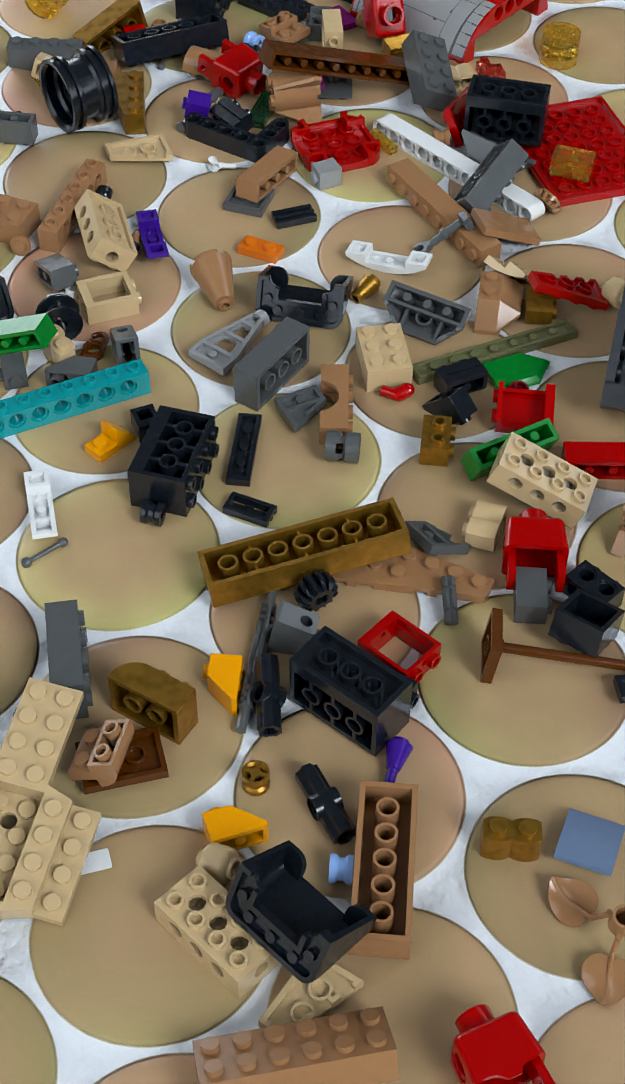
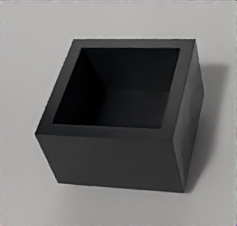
[548,588,625,658]

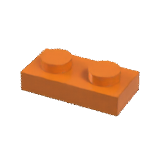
[237,235,284,264]

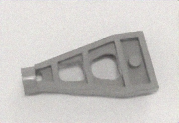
[188,309,270,376]

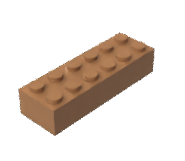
[348,780,418,960]
[192,1006,399,1084]

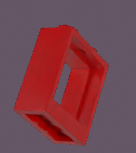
[357,610,441,683]

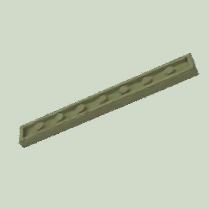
[412,319,578,385]

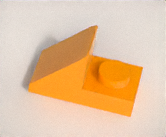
[84,419,136,463]

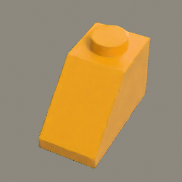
[203,653,243,715]
[202,805,269,850]

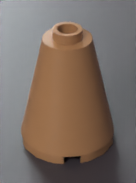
[189,249,235,311]

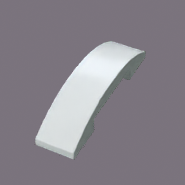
[345,240,433,274]
[23,469,58,540]

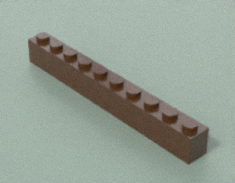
[258,39,409,85]

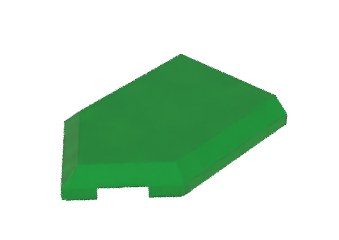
[481,353,550,389]

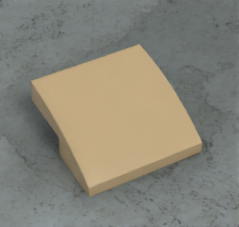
[484,255,531,282]

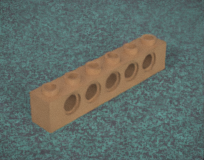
[37,159,107,253]

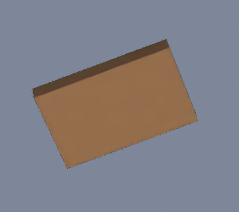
[470,208,541,246]

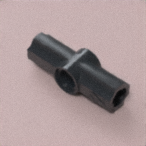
[250,653,287,737]
[295,763,356,845]

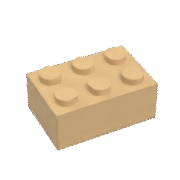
[355,323,413,392]

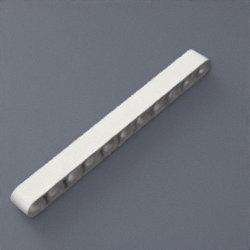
[373,113,545,222]

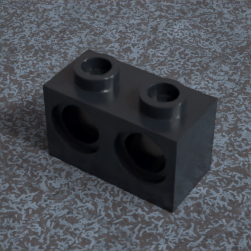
[563,560,625,607]

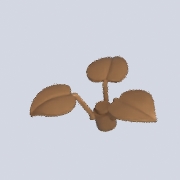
[548,876,625,1006]

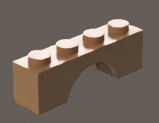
[319,364,353,445]

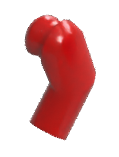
[380,383,415,402]

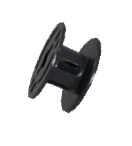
[35,294,83,340]

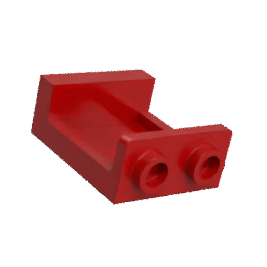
[491,381,556,433]

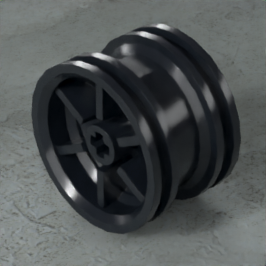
[39,45,118,133]

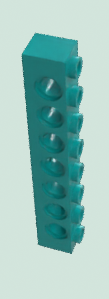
[0,358,151,439]

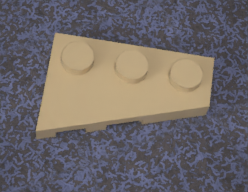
[105,133,173,161]
[258,964,364,1028]

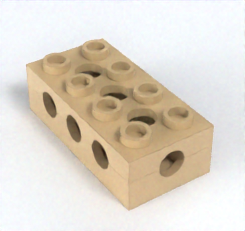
[74,189,138,271]
[486,432,598,529]
[154,865,280,1000]

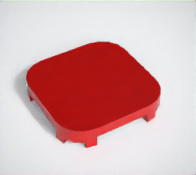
[291,111,381,172]

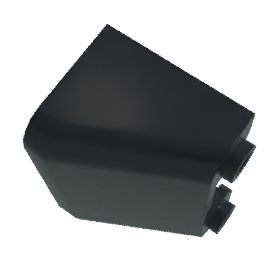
[256,265,353,329]
[225,840,377,984]

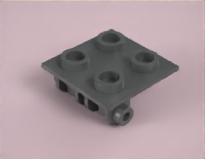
[317,75,352,99]

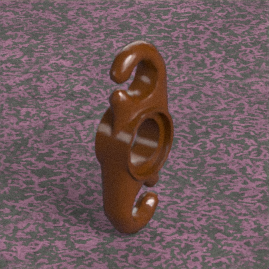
[79,331,109,362]

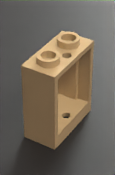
[321,9,343,49]
[76,271,142,325]

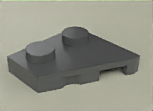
[274,384,326,433]
[405,521,471,556]

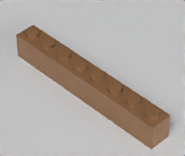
[386,158,502,268]

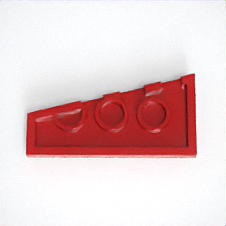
[443,86,469,148]
[527,271,610,311]

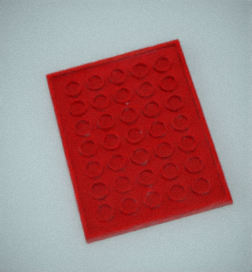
[519,96,625,207]

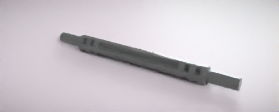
[235,590,278,734]

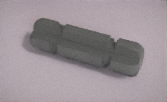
[441,575,459,626]

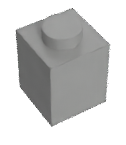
[309,158,342,191]

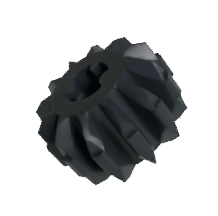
[293,569,338,611]

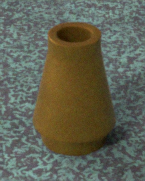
[350,273,381,304]

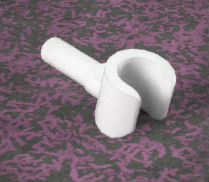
[207,156,236,172]
[47,285,77,299]

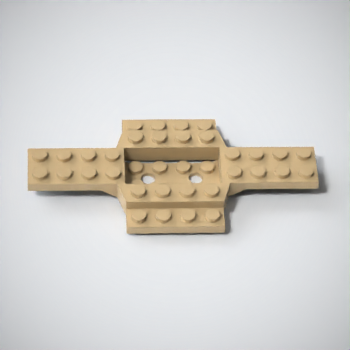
[0,677,102,926]

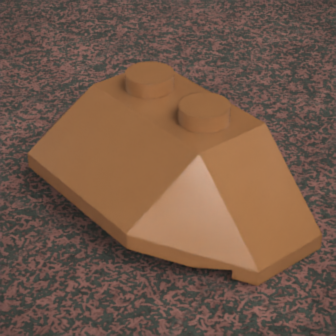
[474,271,524,335]

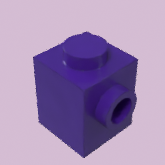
[182,90,212,117]

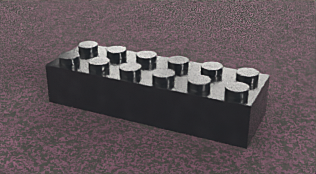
[111,13,230,67]

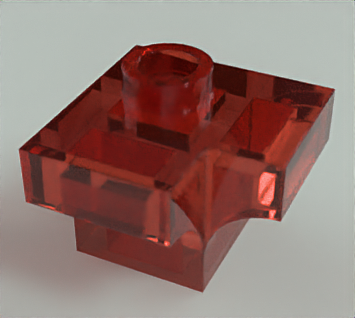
[476,57,506,78]

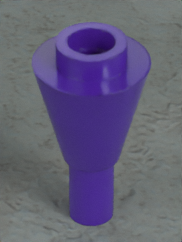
[384,736,413,783]

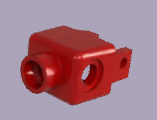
[362,0,406,39]
[198,39,267,99]
[501,508,569,592]
[450,1004,556,1084]

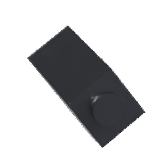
[422,386,478,425]

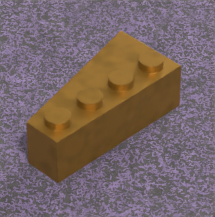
[72,0,148,53]
[111,70,145,135]

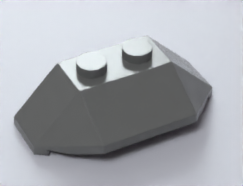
[461,129,536,174]
[383,280,472,346]

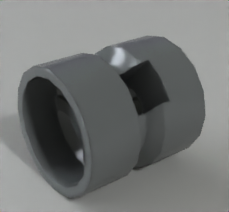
[324,430,361,463]

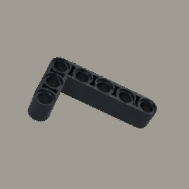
[185,113,289,163]

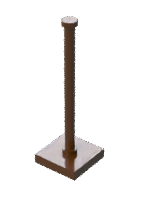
[481,608,625,684]

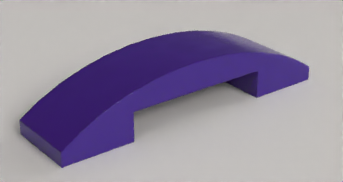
[136,209,169,259]

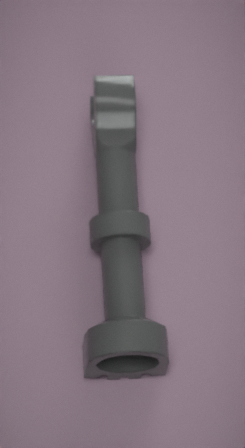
[414,210,474,253]

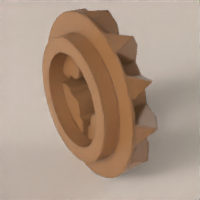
[534,187,561,214]

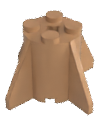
[265,70,323,124]

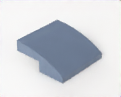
[553,808,625,877]

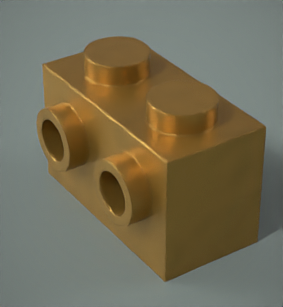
[419,414,456,467]

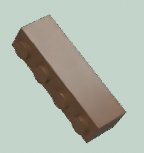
[235,145,298,203]

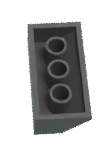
[453,138,529,215]

